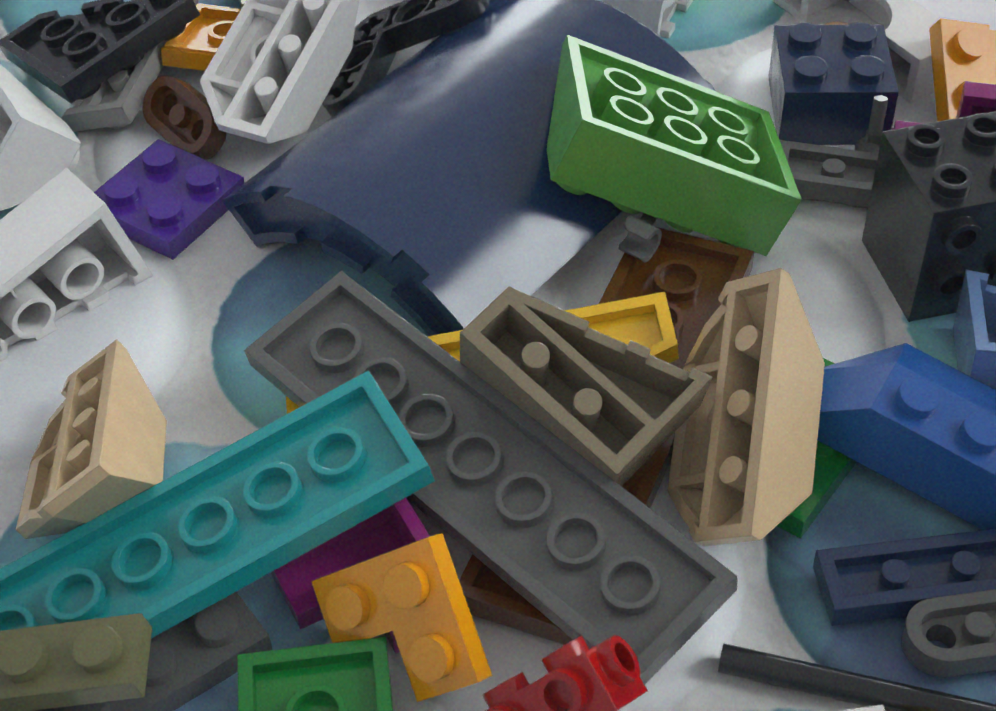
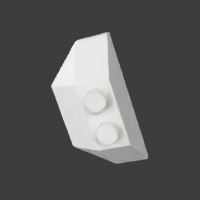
[199,0,359,144]

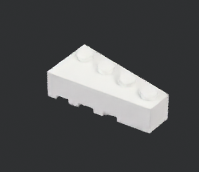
[0,167,153,361]

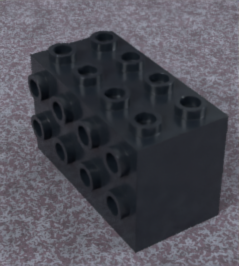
[862,111,996,322]

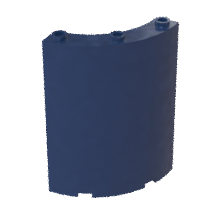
[222,0,715,336]

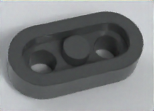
[901,589,996,677]

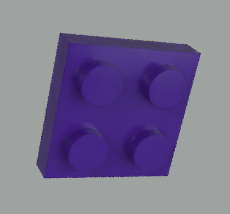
[94,139,245,260]

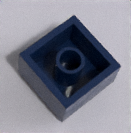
[768,22,899,145]

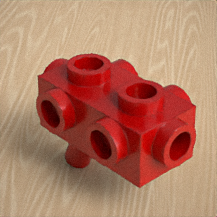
[482,635,648,711]

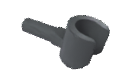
[854,95,888,153]
[618,213,662,262]

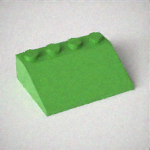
[547,35,802,256]

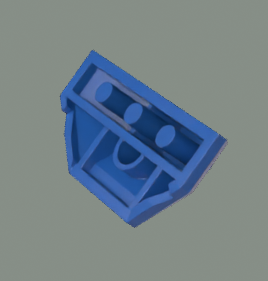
[817,343,996,530]

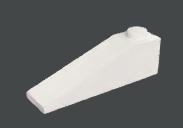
[0,64,82,211]

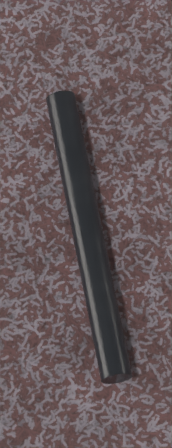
[718,643,996,711]

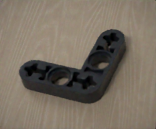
[322,0,489,117]

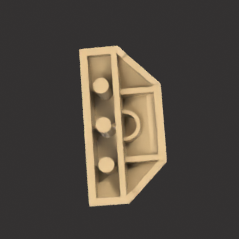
[667,268,825,546]
[16,339,167,539]

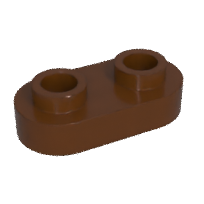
[143,75,227,160]

